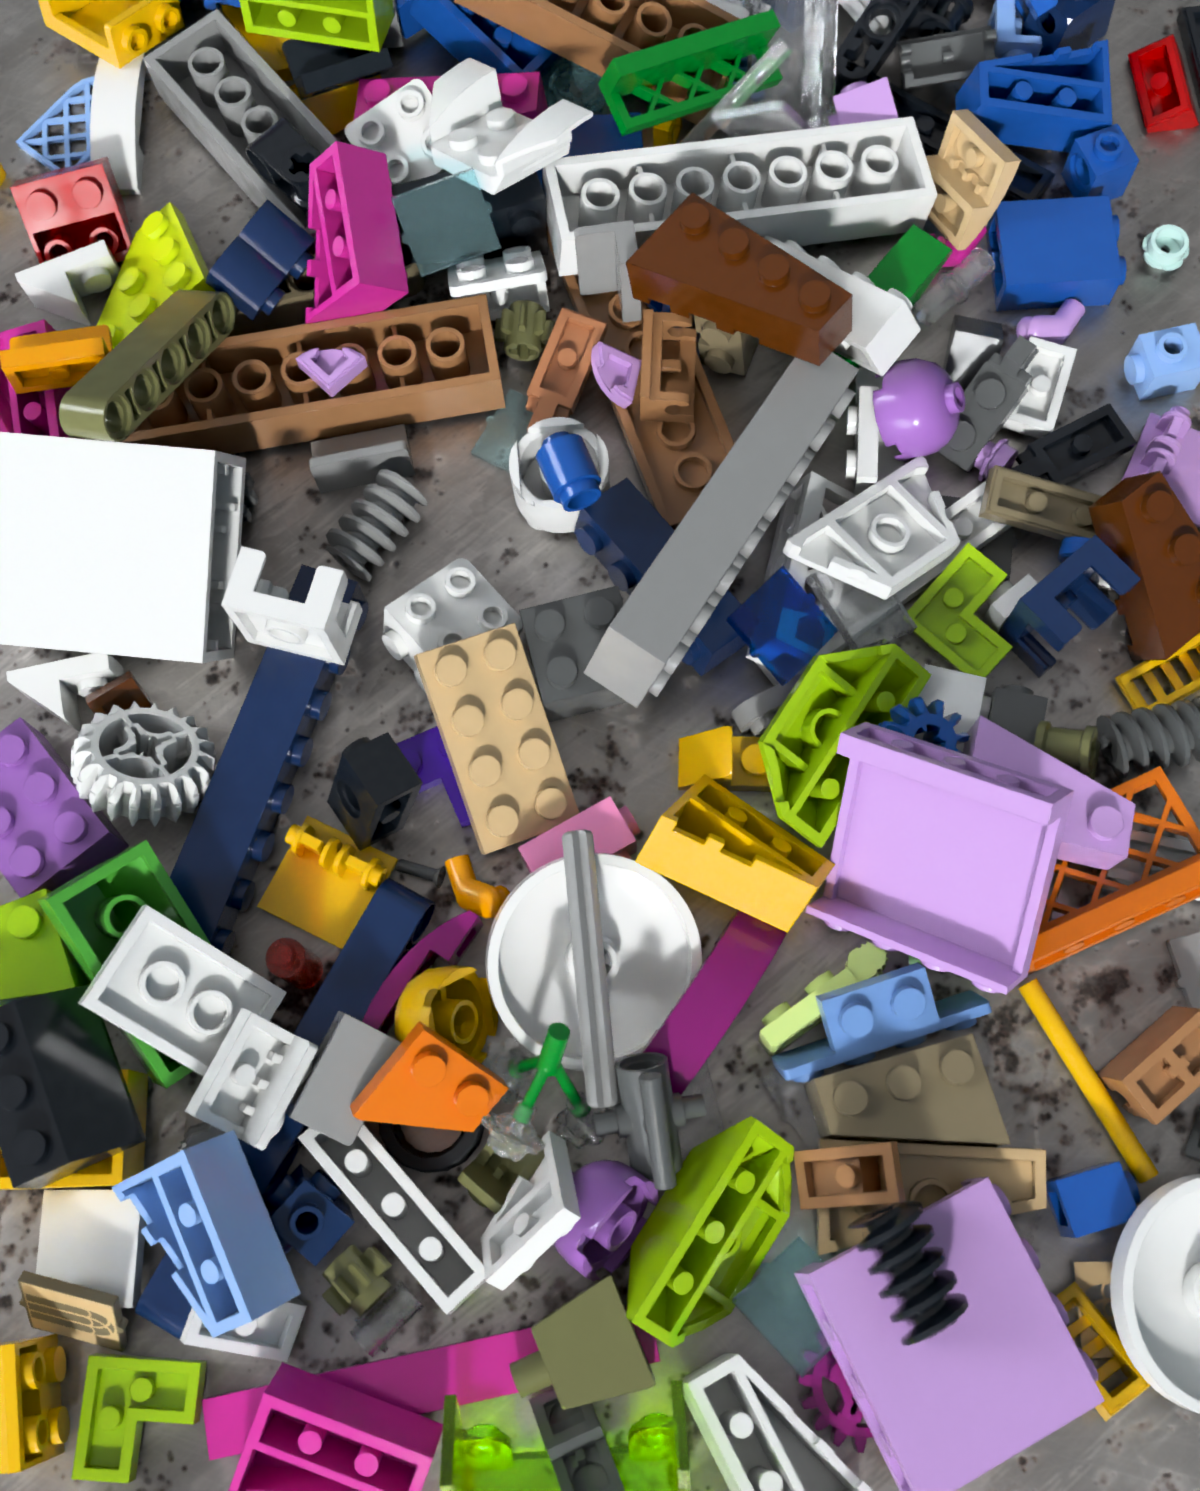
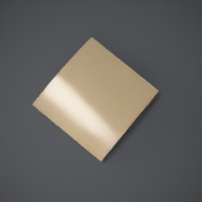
[926,109,1021,251]

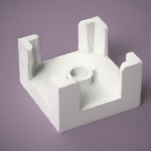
[221,546,362,665]

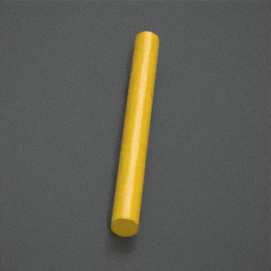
[1018,978,1159,1184]

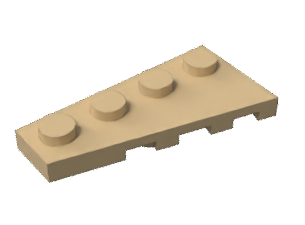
[816,1138,1047,1255]

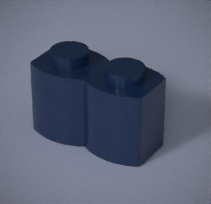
[205,200,315,321]

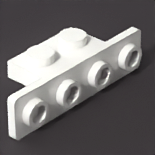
[845,367,904,495]

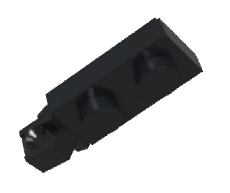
[1011,403,1137,485]

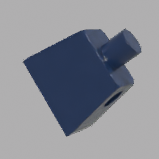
[1021,0,1115,57]

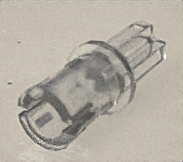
[912,247,995,326]

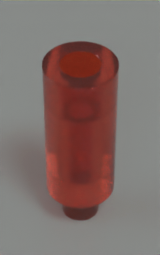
[266,938,323,989]

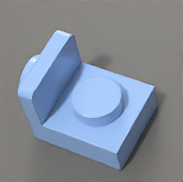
[987,0,1042,58]

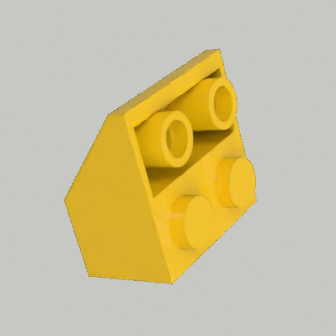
[0,1334,70,1474]

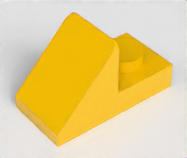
[678,726,771,792]

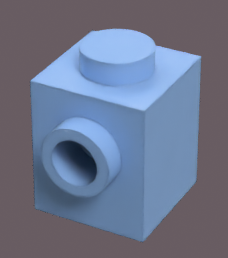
[1124,323,1200,401]

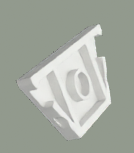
[782,456,960,600]

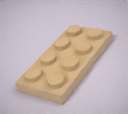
[414,623,579,854]

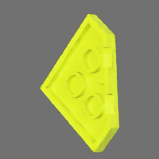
[96,202,215,349]

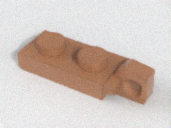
[525,307,608,432]

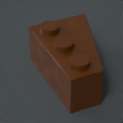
[1088,471,1200,661]

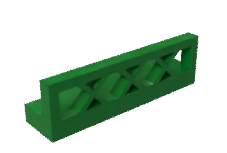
[598,9,783,136]

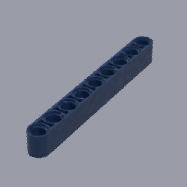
[135,878,436,1339]

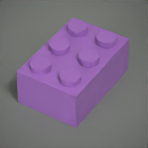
[0,717,129,898]

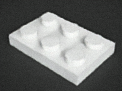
[78,905,287,1077]

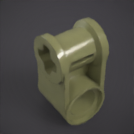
[1034,720,1101,780]

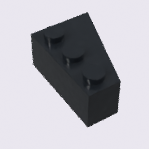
[392,172,548,263]

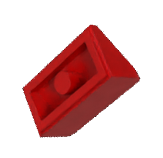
[1128,34,1199,133]

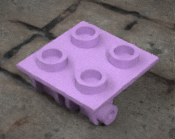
[1121,406,1200,529]

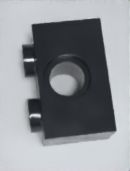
[327,732,423,851]

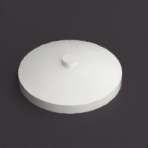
[485,853,702,1072]
[1110,1174,1200,1414]

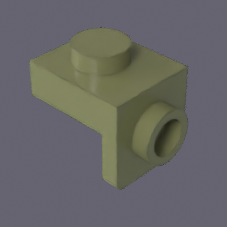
[457,1113,545,1214]

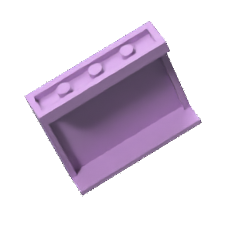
[806,722,1074,995]
[794,1177,1105,1491]

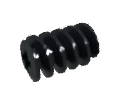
[848,1201,969,1346]

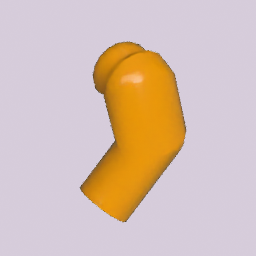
[445,854,510,918]

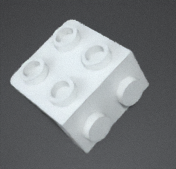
[345,79,448,186]
[447,246,550,321]
[382,558,523,693]

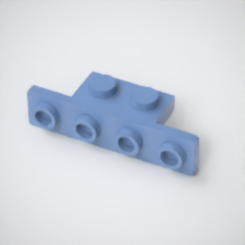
[772,963,992,1082]

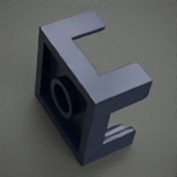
[998,535,1141,678]

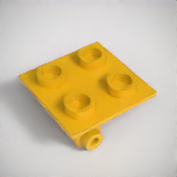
[257,815,398,949]

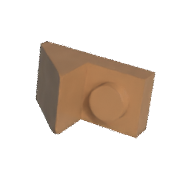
[794,1141,905,1210]

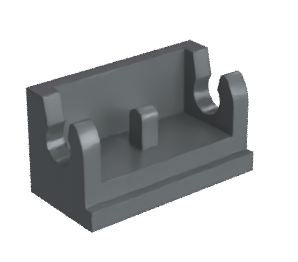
[898,26,998,90]

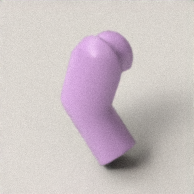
[1016,299,1085,345]

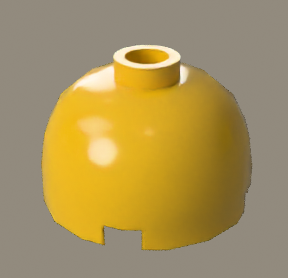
[394,965,498,1064]

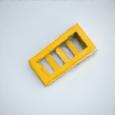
[1114,633,1200,710]
[1056,1282,1150,1422]

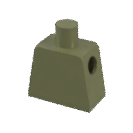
[509,1273,656,1410]

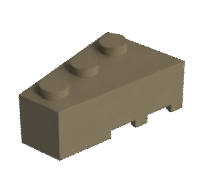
[804,1033,1011,1146]

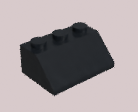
[0,984,146,1189]

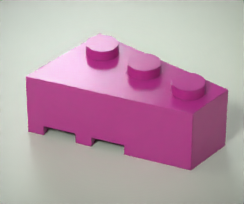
[305,141,409,324]

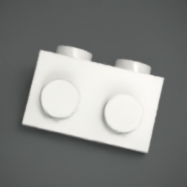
[185,1008,318,1150]

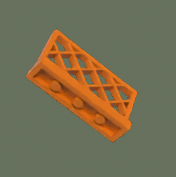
[1028,766,1200,975]

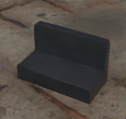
[282,39,394,100]

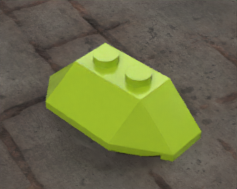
[758,643,932,848]
[626,1116,794,1348]

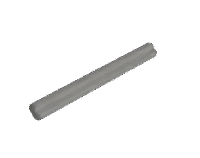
[562,830,618,1108]

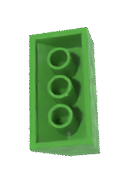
[37,840,211,1089]

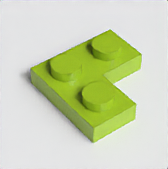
[900,542,1013,677]
[71,1353,207,1483]

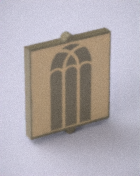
[18,1270,129,1352]

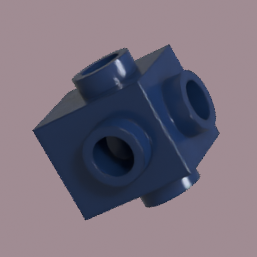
[263,1163,355,1266]

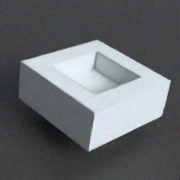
[982,573,1038,634]

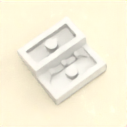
[36,1190,146,1308]

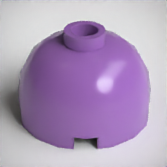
[873,358,965,461]
[554,1159,659,1281]

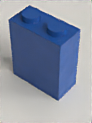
[986,195,1127,311]

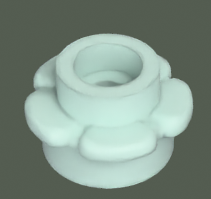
[1142,224,1189,271]

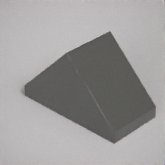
[943,315,1004,392]

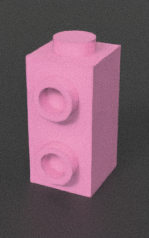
[518,796,640,873]

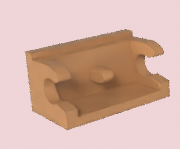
[640,309,697,422]
[1097,1006,1200,1125]

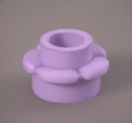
[974,438,1019,483]

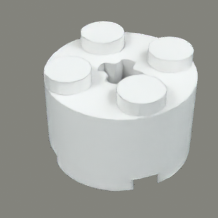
[509,417,610,533]

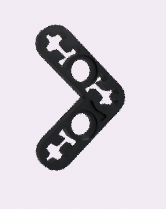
[836,0,926,87]

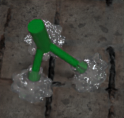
[480,1022,618,1162]

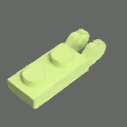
[759,941,888,1056]

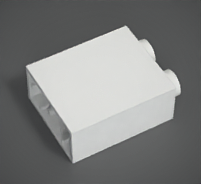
[0,432,246,663]

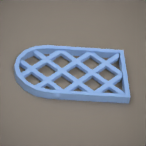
[16,76,95,171]

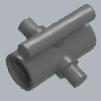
[592,1052,706,1190]

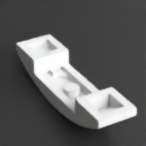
[90,47,154,195]

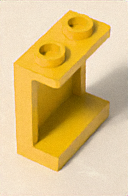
[38,0,184,69]

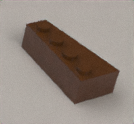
[626,192,853,366]

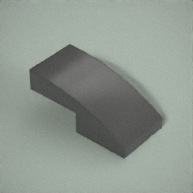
[529,1389,625,1491]

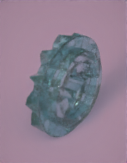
[541,58,606,114]

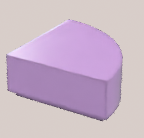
[591,341,641,409]
[295,347,368,398]

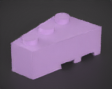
[963,715,1136,870]

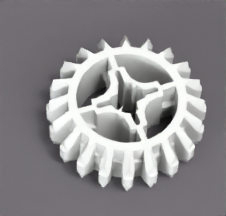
[70,701,217,827]

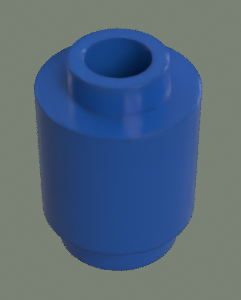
[536,431,601,512]

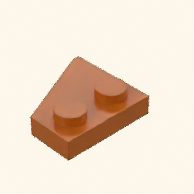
[350,1021,509,1132]

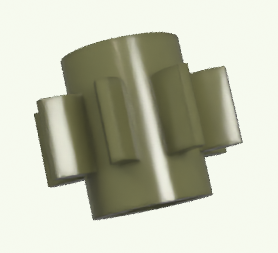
[494,300,555,361]
[322,1244,392,1318]

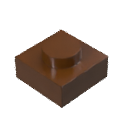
[85,670,153,715]

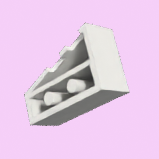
[676,1353,873,1491]

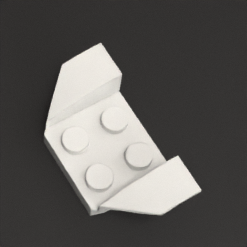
[429,57,593,195]

